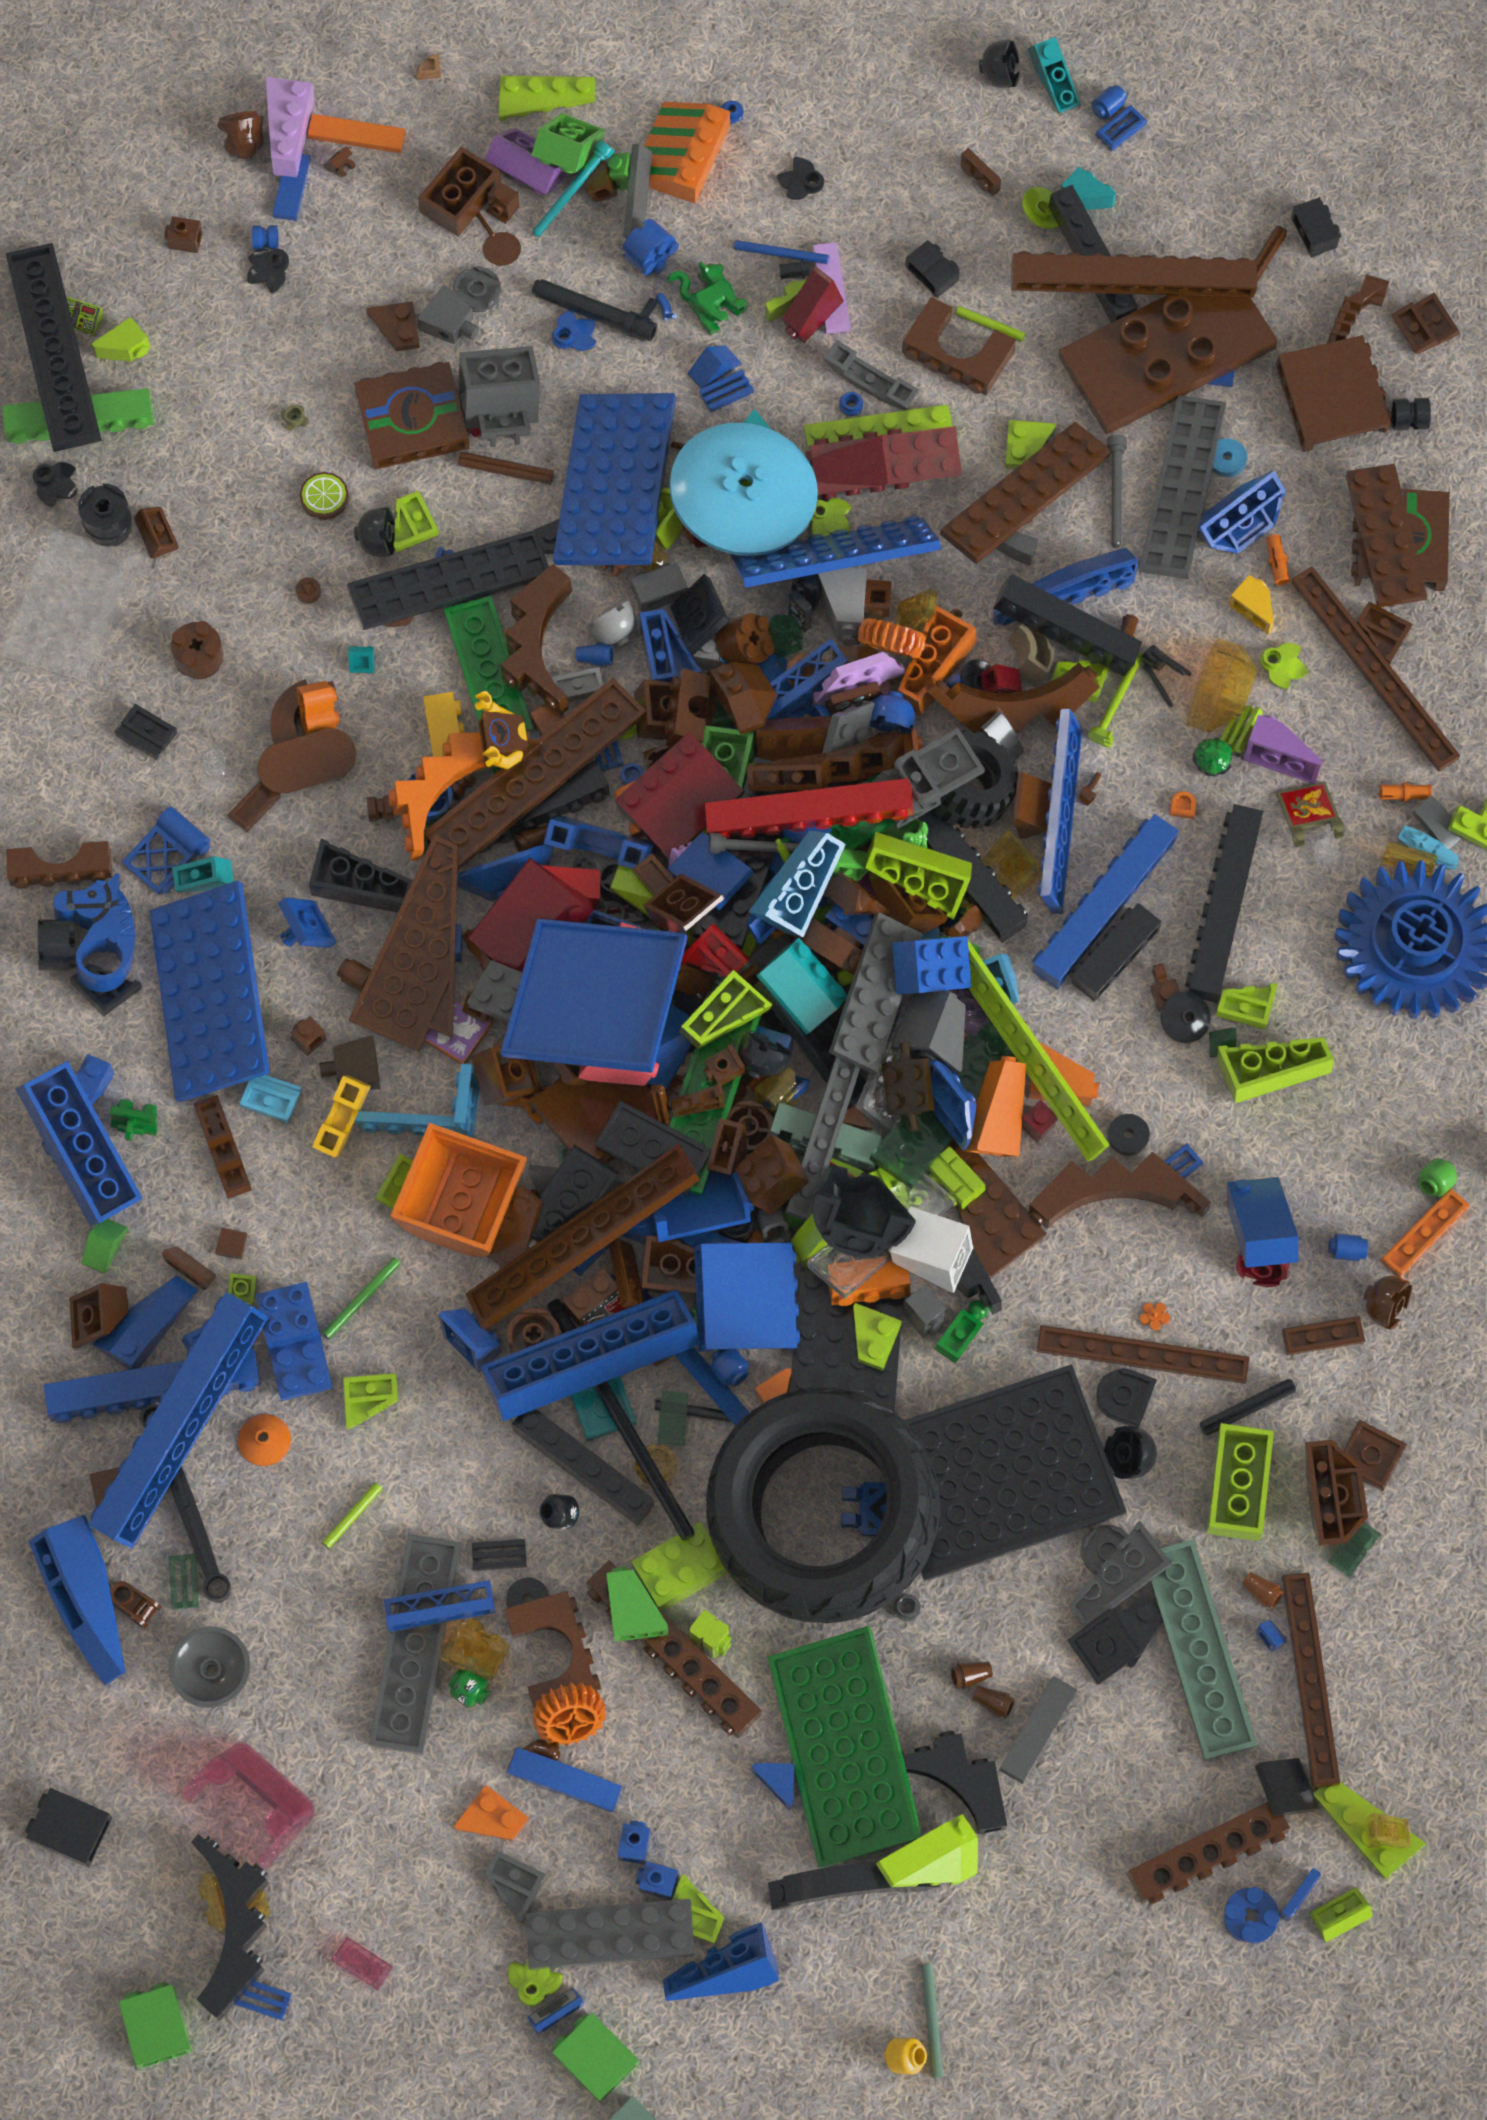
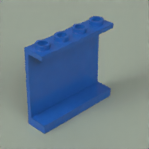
[636,1170,754,1242]
[694,1243,800,1352]

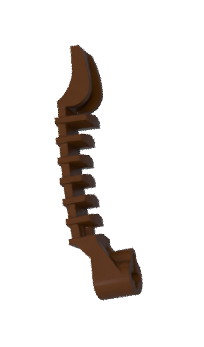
[1327,274,1390,343]

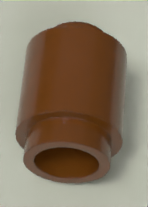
[337,958,372,992]

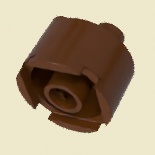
[716,613,775,664]
[171,621,224,679]
[507,1308,560,1354]

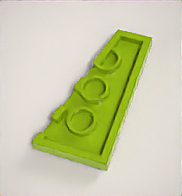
[499,76,595,121]
[1313,1782,1427,1880]

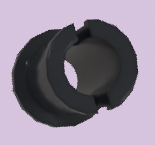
[779,259,810,280]

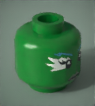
[448,1667,490,1708]

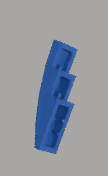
[506,1747,622,1812]

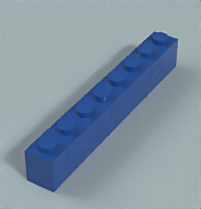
[1032,813,1179,989]
[44,1349,261,1423]

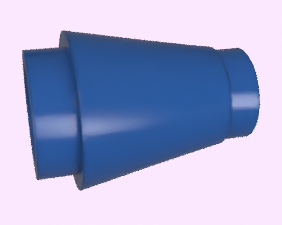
[576,643,614,667]

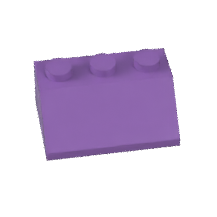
[485,128,567,195]

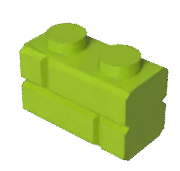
[927,1147,986,1210]
[690,1610,732,1659]

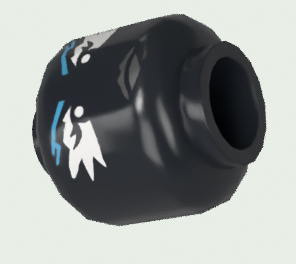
[539,1494,580,1529]

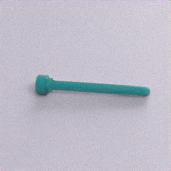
[533,139,615,237]

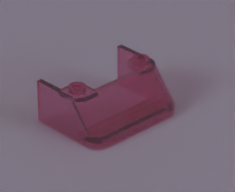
[180,1743,315,1871]

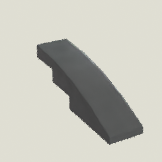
[999,1676,1077,1784]

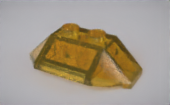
[1186,638,1258,733]

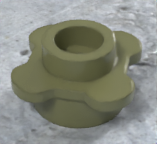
[281,405,309,431]

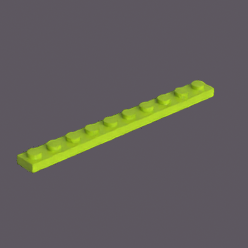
[968,940,1110,1161]

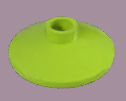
[1022,187,1059,229]

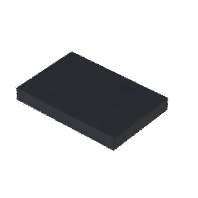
[670,574,729,654]

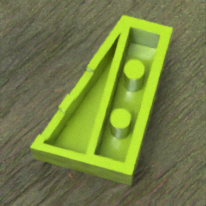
[679,970,772,1049]

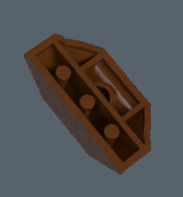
[706,662,777,735]
[1305,1440,1368,1546]

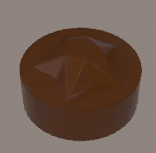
[296,577,321,604]

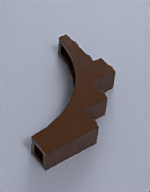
[500,564,573,715]

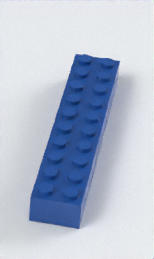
[88,1292,269,1549]

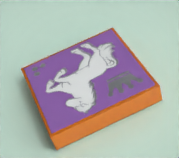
[424,1000,492,1064]

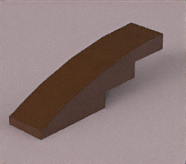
[193,1095,252,1199]

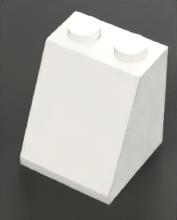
[889,1206,973,1293]

